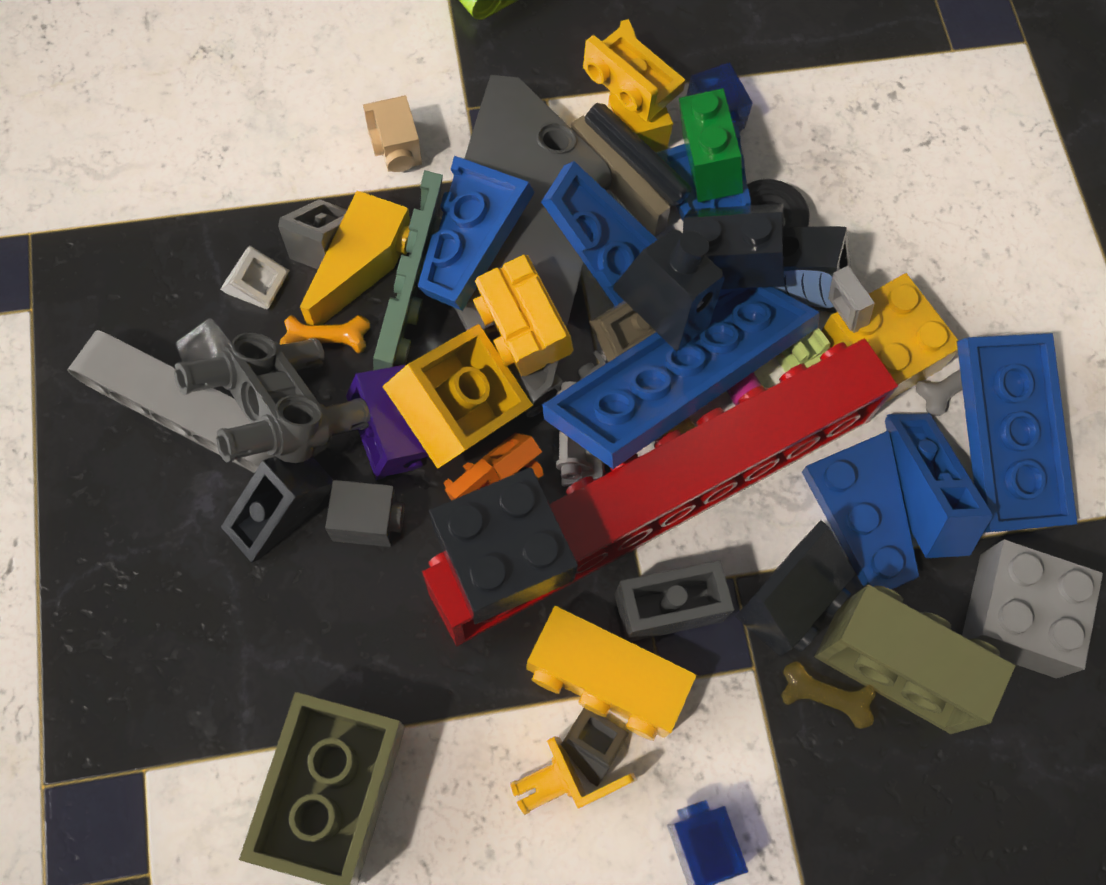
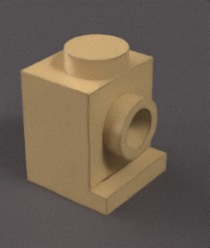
[363,95,422,172]

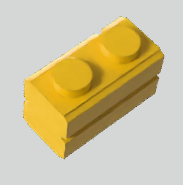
[473,255,574,376]

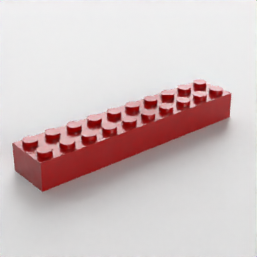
[422,338,898,646]

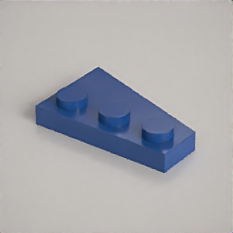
[418,156,535,311]
[802,431,919,590]

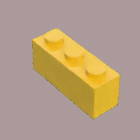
[526,606,697,741]

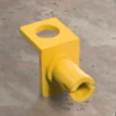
[510,736,637,815]

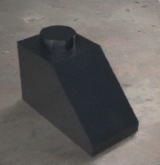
[221,456,333,563]

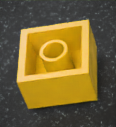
[822,273,959,403]
[383,324,533,469]

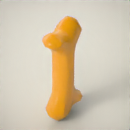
[280,315,370,354]

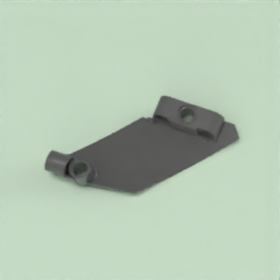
[454,75,612,418]

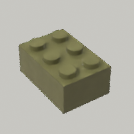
[814,584,1016,734]
[239,692,405,885]

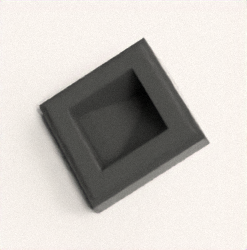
[561,708,629,787]

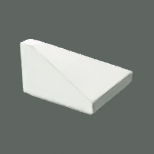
[220,245,290,309]

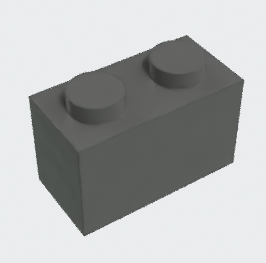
[615,560,734,642]

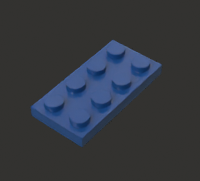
[957,333,1077,533]

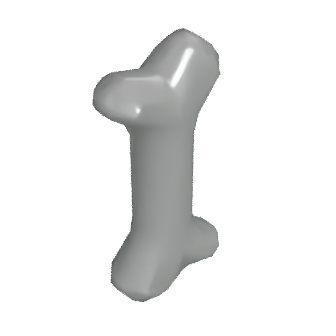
[916,369,962,416]

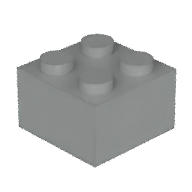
[962,540,1103,679]

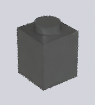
[325,480,404,547]

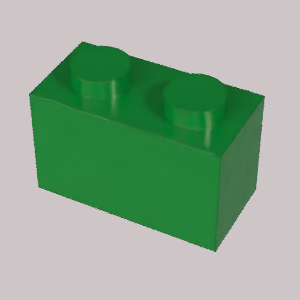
[679,88,743,202]

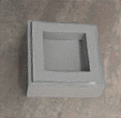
[828,265,875,333]

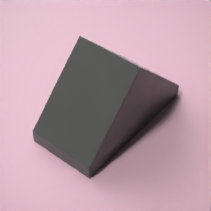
[278,199,347,269]

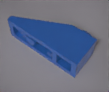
[885,413,993,558]

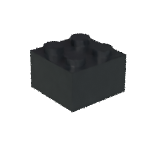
[429,467,578,625]

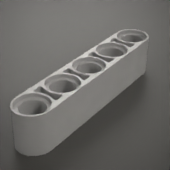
[67,330,275,473]

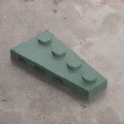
[373,170,443,370]

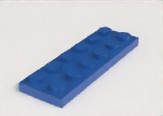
[542,287,820,469]

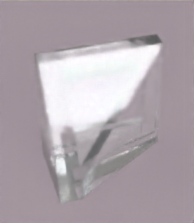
[176,318,232,363]

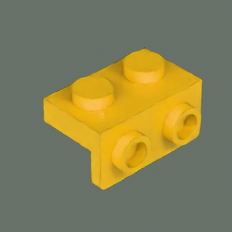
[583,26,686,122]

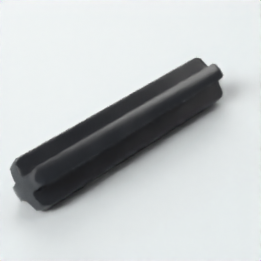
[585,103,691,205]

